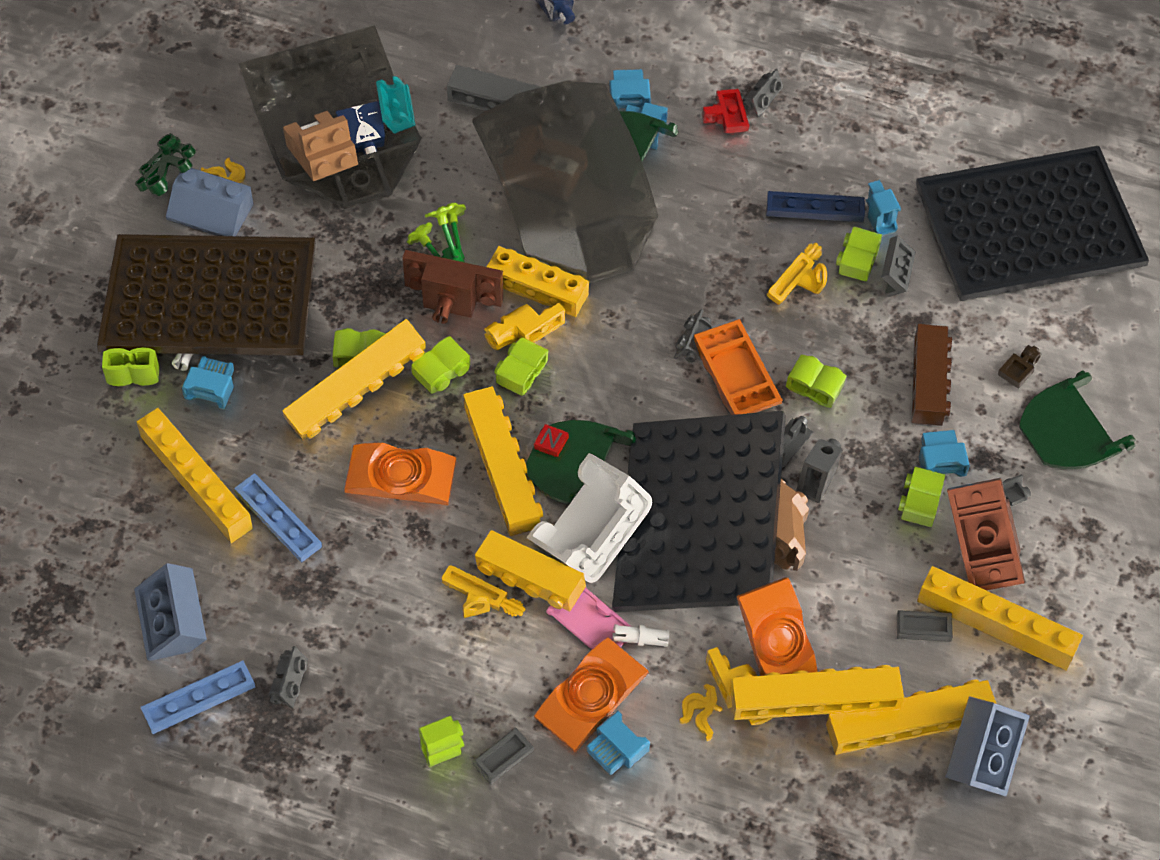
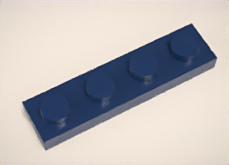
[766,191,865,222]

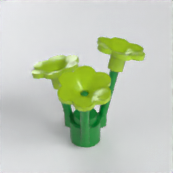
[407,203,466,262]

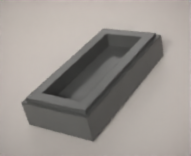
[897,610,953,641]
[473,727,534,784]

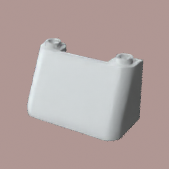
[527,453,652,583]

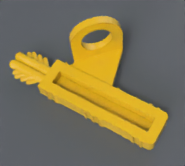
[767,243,827,305]
[442,565,526,618]

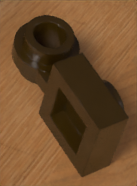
[998,345,1042,389]

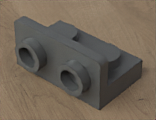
[881,235,916,297]

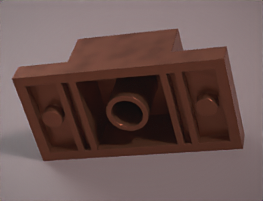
[403,250,503,324]
[947,478,1025,591]

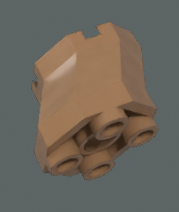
[774,479,809,571]

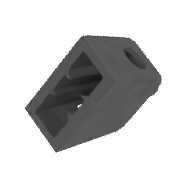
[796,439,843,503]

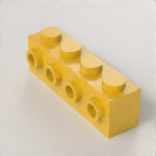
[486,246,589,317]
[475,530,586,612]

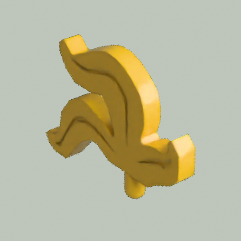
[201,157,246,183]
[679,684,722,741]

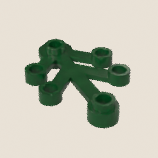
[135,133,196,196]

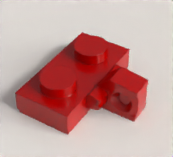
[702,89,749,133]

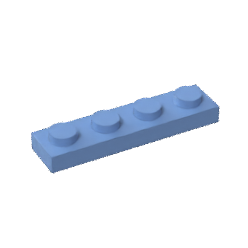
[234,473,322,563]
[141,661,255,734]

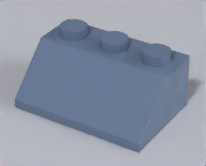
[166,168,254,236]
[134,563,207,661]
[945,696,1030,796]

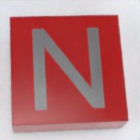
[534,424,569,457]

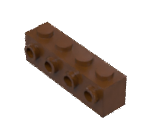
[911,324,952,426]

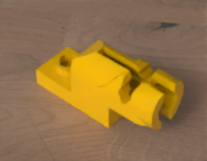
[484,303,565,351]
[706,647,772,725]

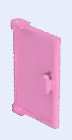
[546,587,631,650]

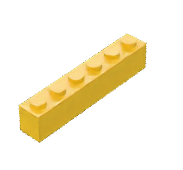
[282,319,425,440]
[463,386,543,537]
[136,408,253,544]
[917,566,1083,671]
[730,665,904,720]
[826,680,996,755]

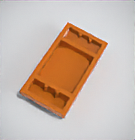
[693,319,783,415]
[344,442,456,505]
[737,577,818,676]
[534,637,649,753]

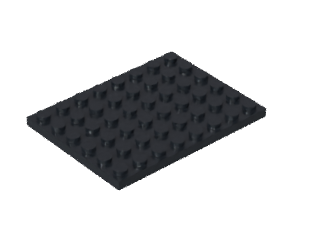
[916,146,1149,301]
[612,411,786,612]

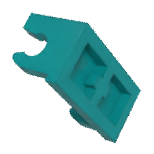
[376,76,416,134]

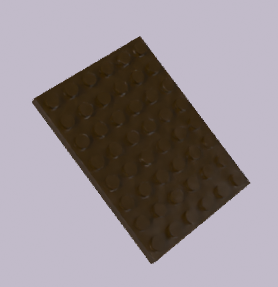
[97,234,316,356]

